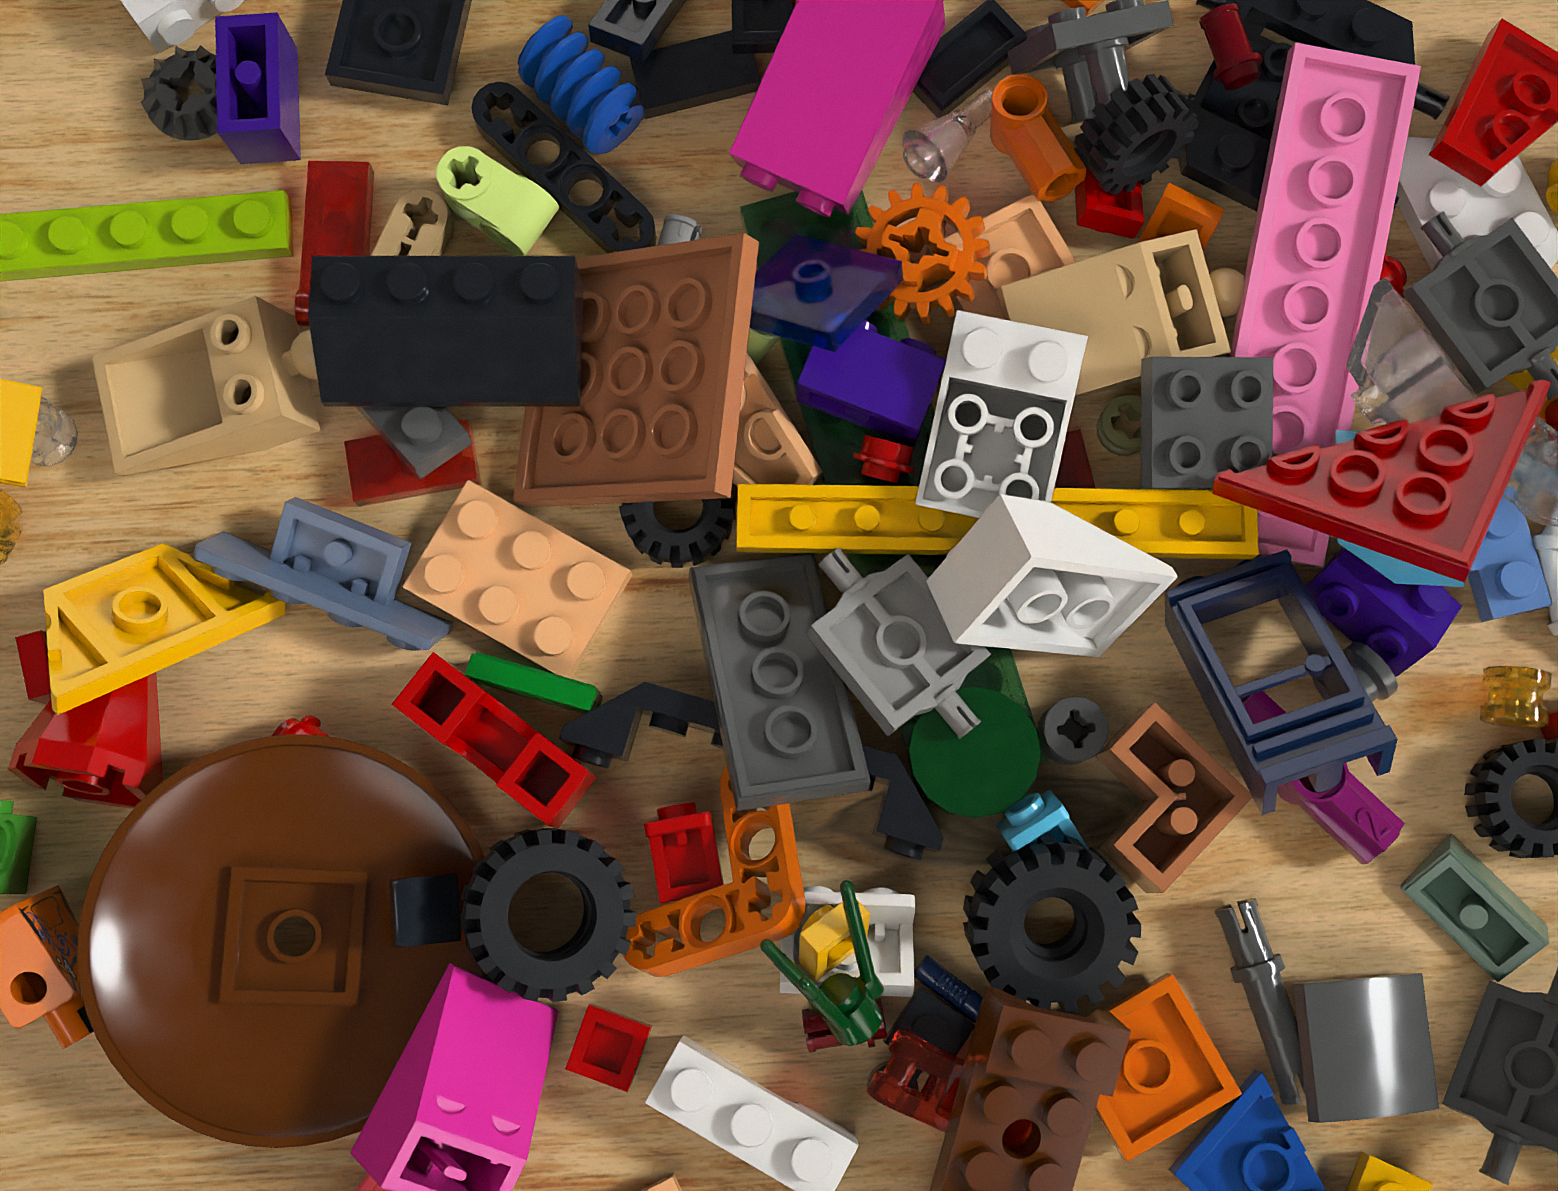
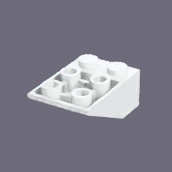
[915,310,1088,518]

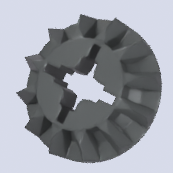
[141,45,217,141]

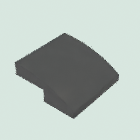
[1293,973,1439,1123]

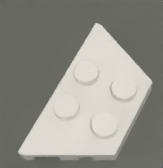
[1396,137,1558,271]

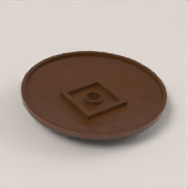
[77,735,492,1148]

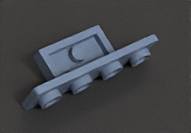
[193,497,452,651]

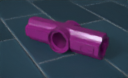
[1216,691,1405,864]

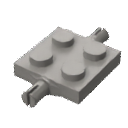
[805,548,991,739]

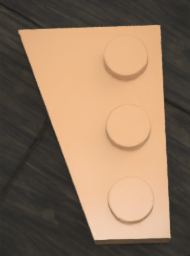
[732,353,823,487]

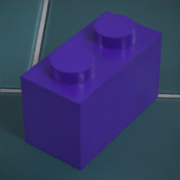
[215,12,301,164]
[797,314,946,447]

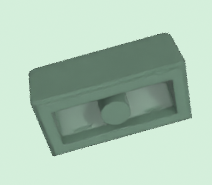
[1400,834,1549,982]

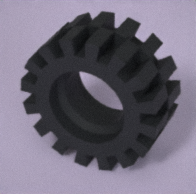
[1074,74,1198,194]
[619,487,735,568]
[1464,739,1558,858]

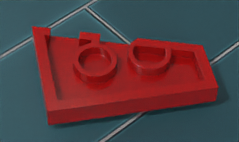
[1428,18,1558,187]

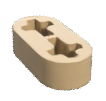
[371,188,454,256]

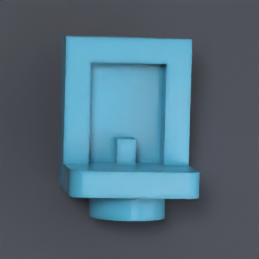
[995,790,1089,852]

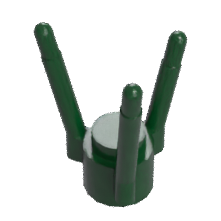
[760,880,884,1046]

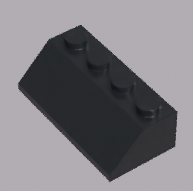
[308,256,583,407]

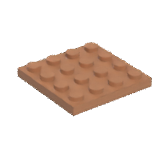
[513,232,759,508]

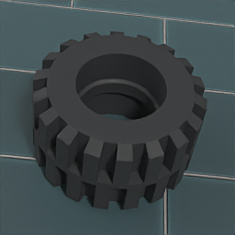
[460,828,636,1002]

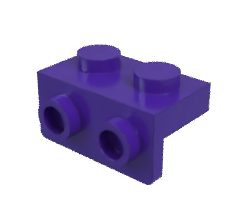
[1305,545,1462,677]

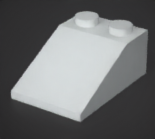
[926,494,1178,657]

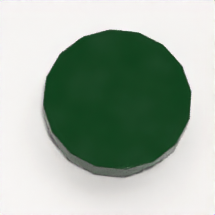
[907,686,1041,819]

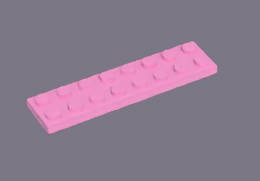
[1203,43,1421,567]

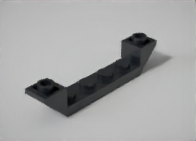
[559,682,944,860]

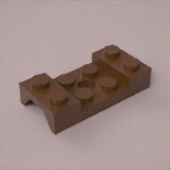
[930,986,1131,1191]

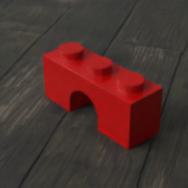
[391,652,598,829]

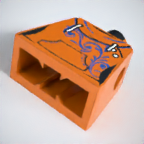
[0,885,94,1049]

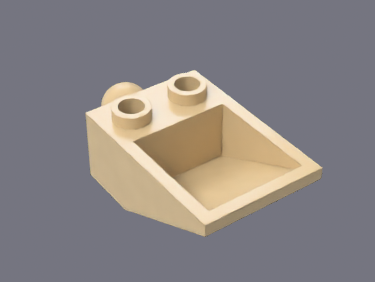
[996,229,1245,399]
[92,296,320,476]

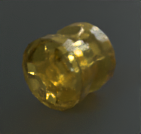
[1480,666,1552,728]

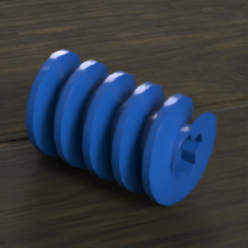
[517,15,644,155]

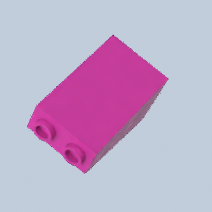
[729,0,946,217]

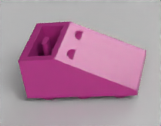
[350,963,559,1191]

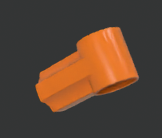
[990,74,1086,203]

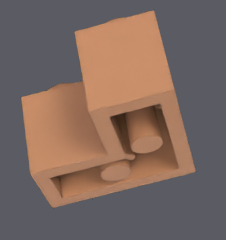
[1095,702,1253,893]

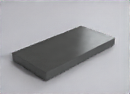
[689,553,871,811]

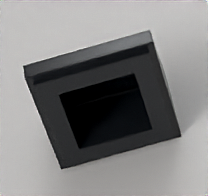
[389,874,461,948]

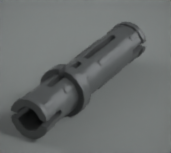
[1215,898,1305,1105]

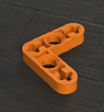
[623,765,806,977]

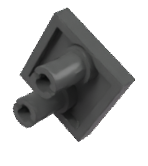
[1008,0,1173,124]
[1141,357,1273,489]

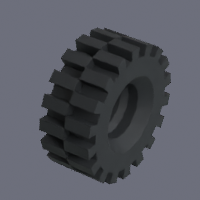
[963,833,1141,1014]

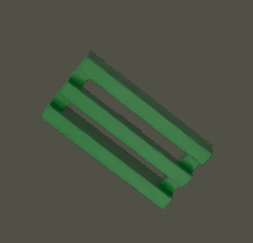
[465,652,603,714]

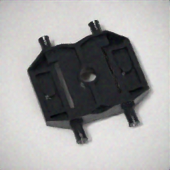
[1176,0,1450,212]

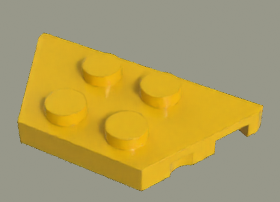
[43,543,286,715]

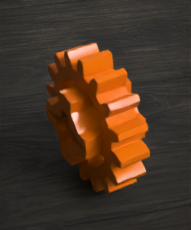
[852,183,991,324]

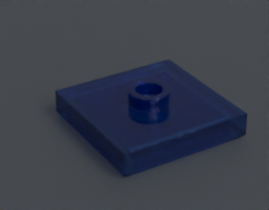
[749,234,904,352]

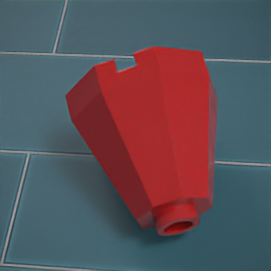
[8,672,163,809]

